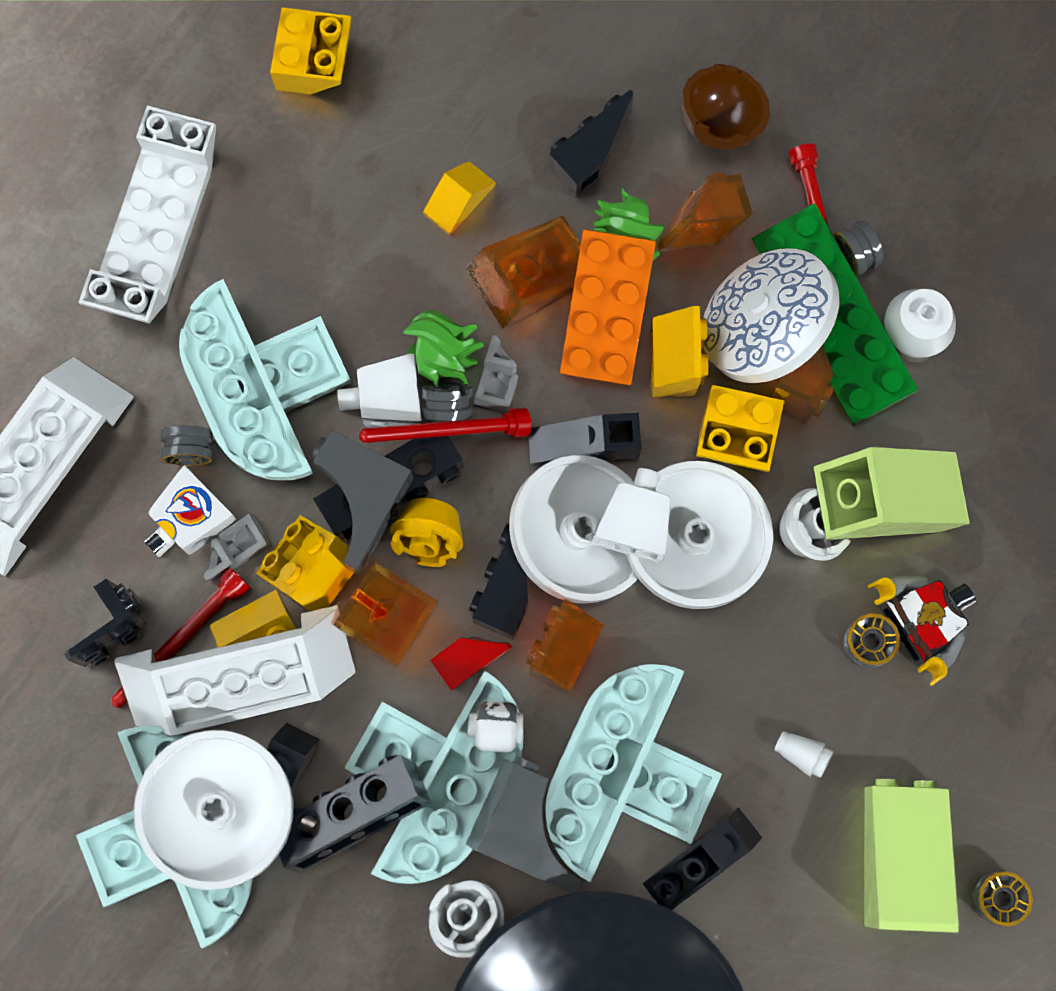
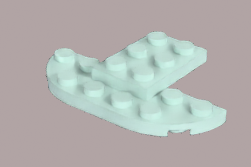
[179,279,351,480]
[545,664,722,882]
[345,671,524,884]
[76,726,252,949]

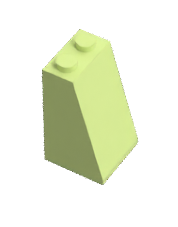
[814,447,970,540]
[864,779,959,932]

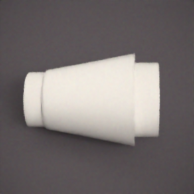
[774,731,834,778]

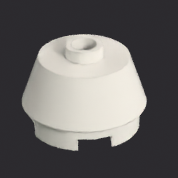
[884,288,956,358]
[779,488,851,561]
[429,880,504,957]

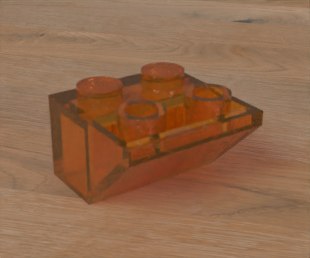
[526,599,604,695]

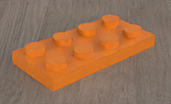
[560,229,656,385]

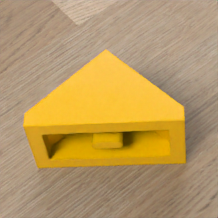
[423,161,496,235]

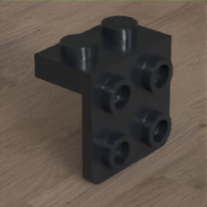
[64,579,148,668]

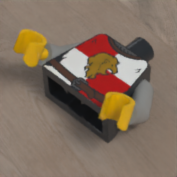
[868,576,976,686]

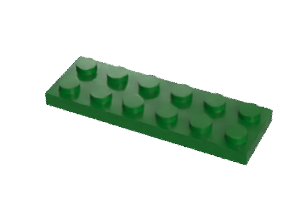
[751,203,918,426]

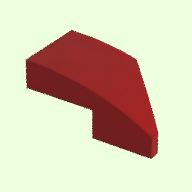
[430,636,513,691]

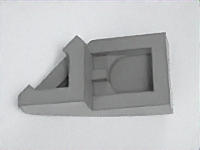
[474,335,519,413]
[204,514,272,581]

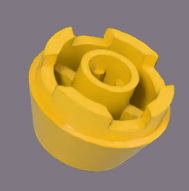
[390,498,463,567]

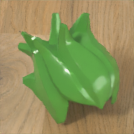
[593,188,665,260]
[403,310,484,387]

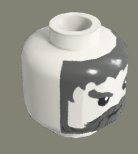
[468,701,524,752]

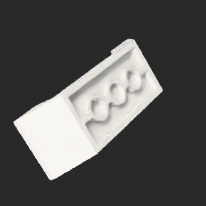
[78,105,216,323]
[0,357,134,576]
[114,605,356,736]

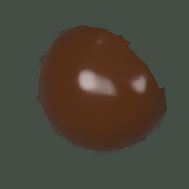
[681,64,770,150]

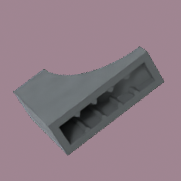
[312,429,413,575]
[466,757,583,893]

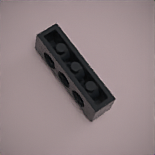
[313,436,464,542]
[279,755,432,874]

